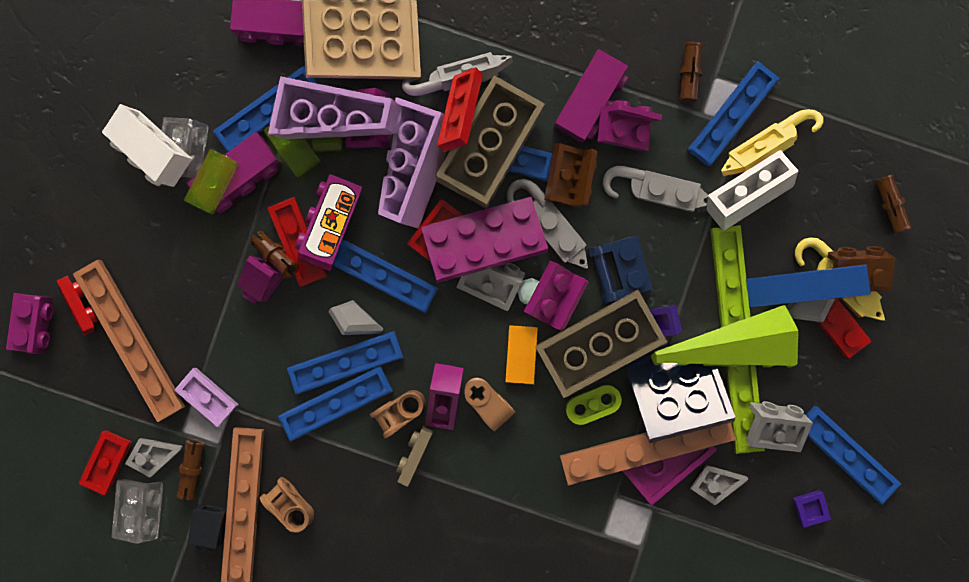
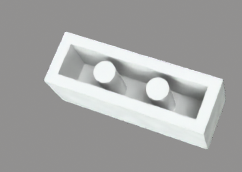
[102,104,193,187]
[707,150,798,231]

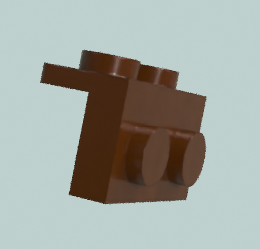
[544,143,597,207]
[827,246,895,291]

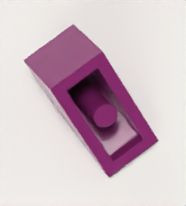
[237,256,284,304]
[425,363,464,430]

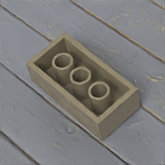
[436,75,545,209]
[536,290,667,398]

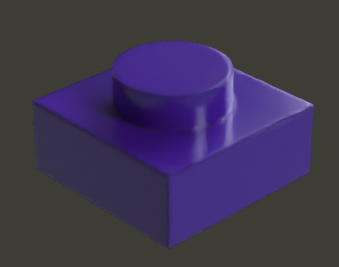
[650,305,683,337]
[792,490,831,528]

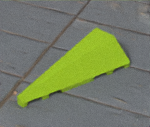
[651,305,798,368]

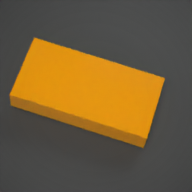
[505,325,538,384]

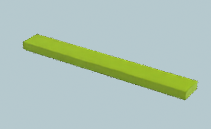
[710,225,765,454]

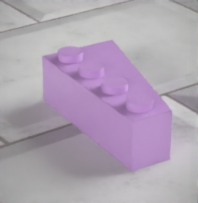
[268,76,401,140]
[378,97,447,229]

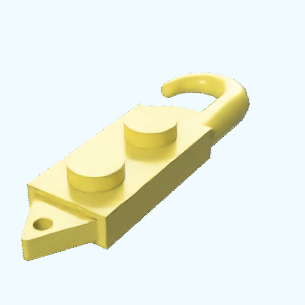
[721,109,823,176]
[794,237,885,320]

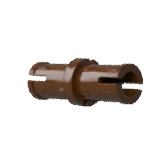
[679,42,703,102]
[875,174,912,233]
[250,231,299,278]
[176,440,205,500]

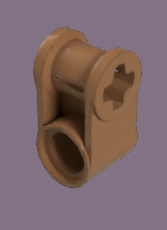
[464,377,515,432]
[370,390,426,438]
[260,477,314,533]

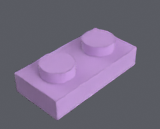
[175,368,239,427]

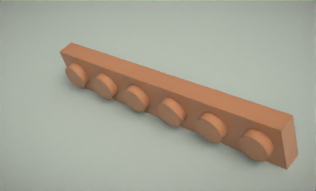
[73,260,185,422]
[560,423,735,485]
[221,427,264,582]

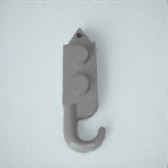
[402,52,513,96]
[603,166,708,212]
[506,179,588,269]

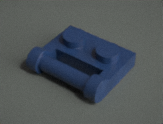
[588,235,653,303]

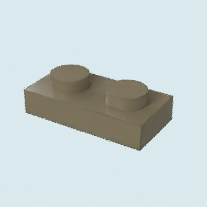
[396,426,433,487]

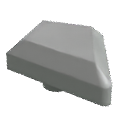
[787,298,835,322]
[328,300,383,335]
[125,438,183,478]
[691,465,748,505]

